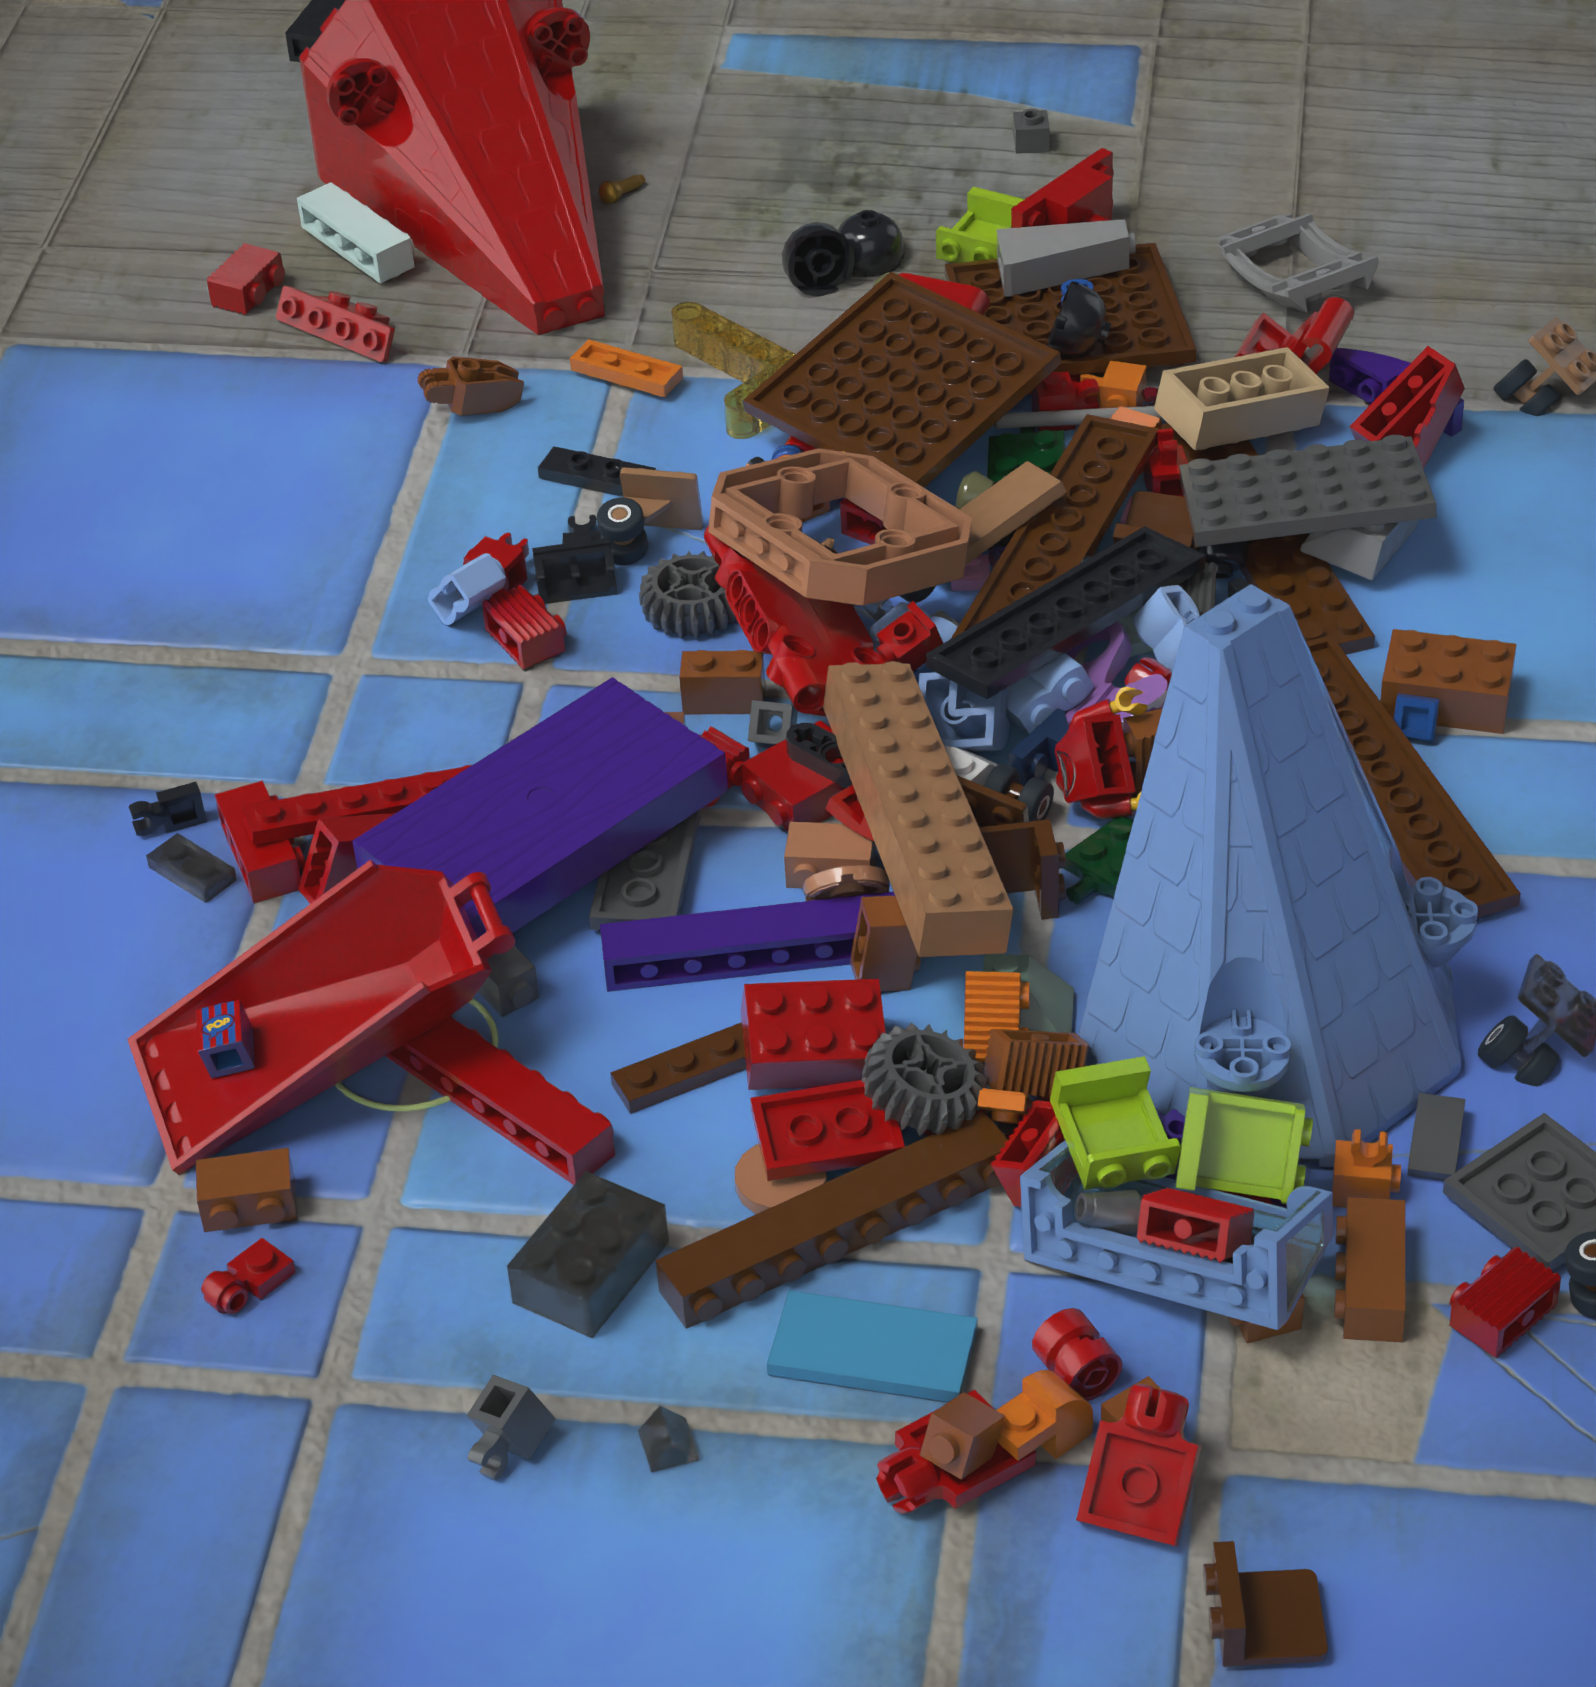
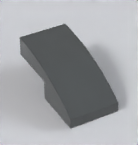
[1407,1093,1466,1180]

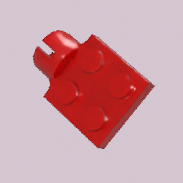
[1076,1384,1202,1547]
[876,1389,1036,1514]

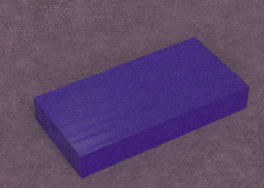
[353,677,728,938]

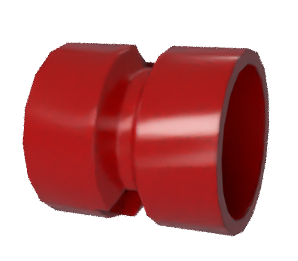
[1032,1308,1122,1401]

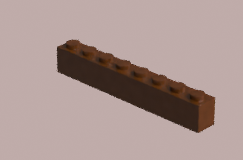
[656,1111,1008,1329]

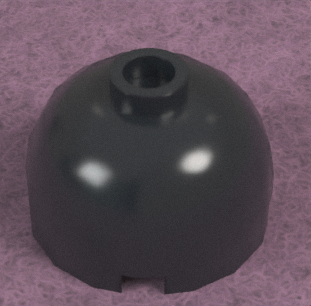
[838,210,904,277]
[782,222,855,297]
[1047,281,1111,358]

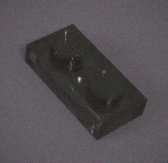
[146,833,237,903]

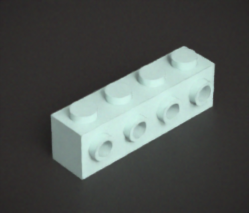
[297,182,415,284]

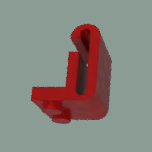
[1234,297,1354,374]

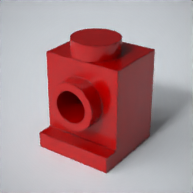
[876,601,943,671]

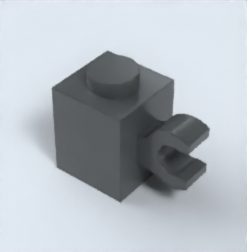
[466,1375,556,1480]

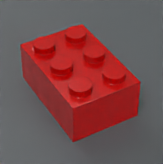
[741,978,886,1090]

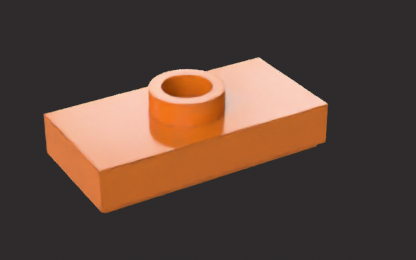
[977,1088,1033,1124]

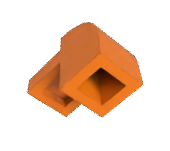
[996,1370,1093,1461]

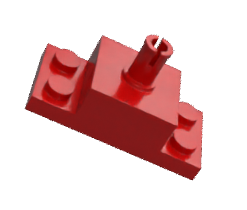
[1011,148,1114,228]

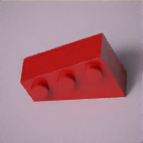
[1349,346,1465,470]

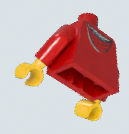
[1055,687,1148,819]

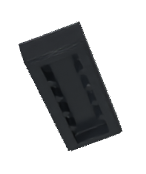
[538,446,656,496]

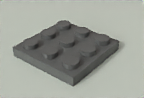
[1443,1113,1596,1271]

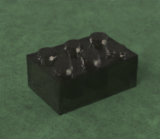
[507,1171,669,1339]

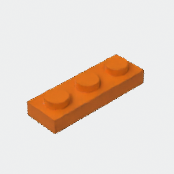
[570,339,683,397]

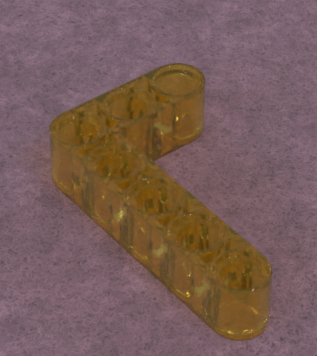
[671,302,796,439]

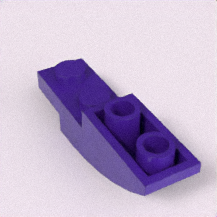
[1329,348,1464,437]

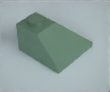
[983,954,1074,1033]

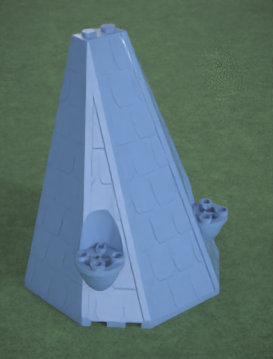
[1078,584,1478,1167]

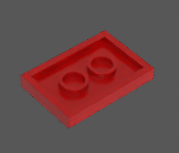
[750,1080,905,1181]

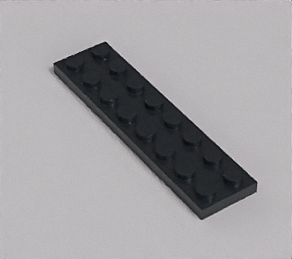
[926,526,1206,699]

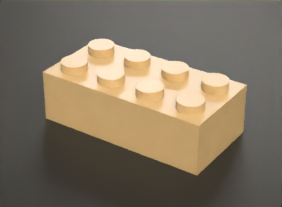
[1154,347,1330,450]

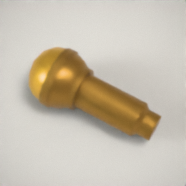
[598,174,645,204]

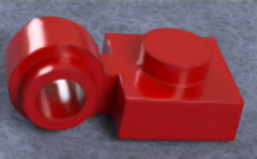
[201,1238,296,1314]

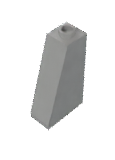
[997,219,1136,296]

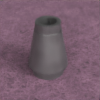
[1075,1190,1143,1237]

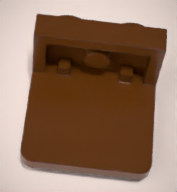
[1113,491,1196,550]
[979,819,1066,920]
[1203,1541,1328,1667]

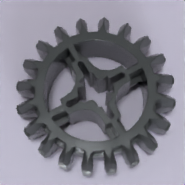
[639,551,737,639]
[862,1023,987,1136]

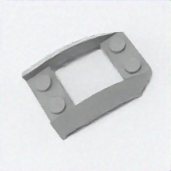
[1219,213,1379,313]

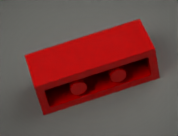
[214,780,305,904]

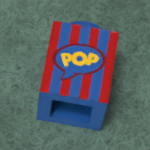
[196,999,255,1079]

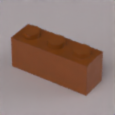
[1334,1197,1405,1342]

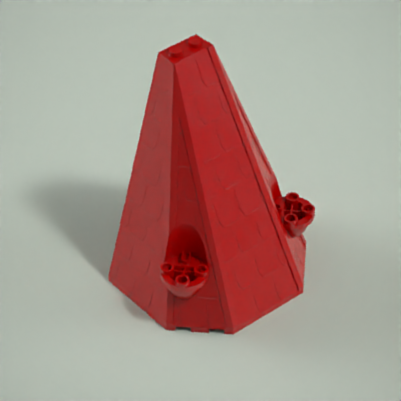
[299,0,605,335]

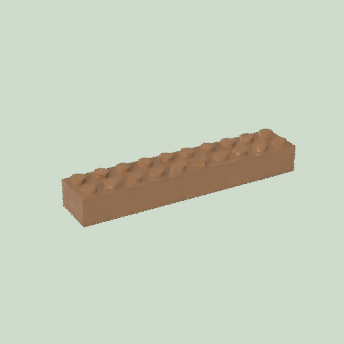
[823,662,1014,957]

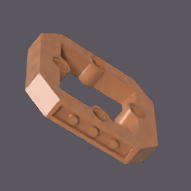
[708,448,972,606]

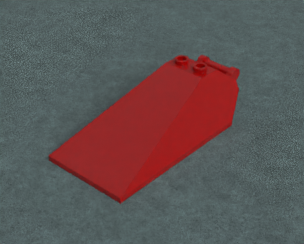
[127,859,515,1175]

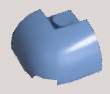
[919,672,1011,753]

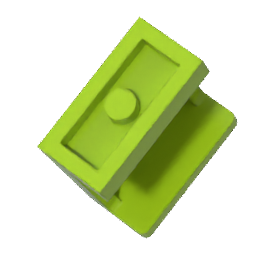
[936,186,1024,263]
[1050,1056,1181,1190]
[1176,1087,1313,1204]

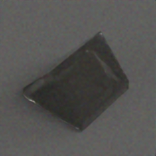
[638,1405,699,1472]

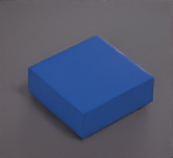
[1394,693,1440,742]

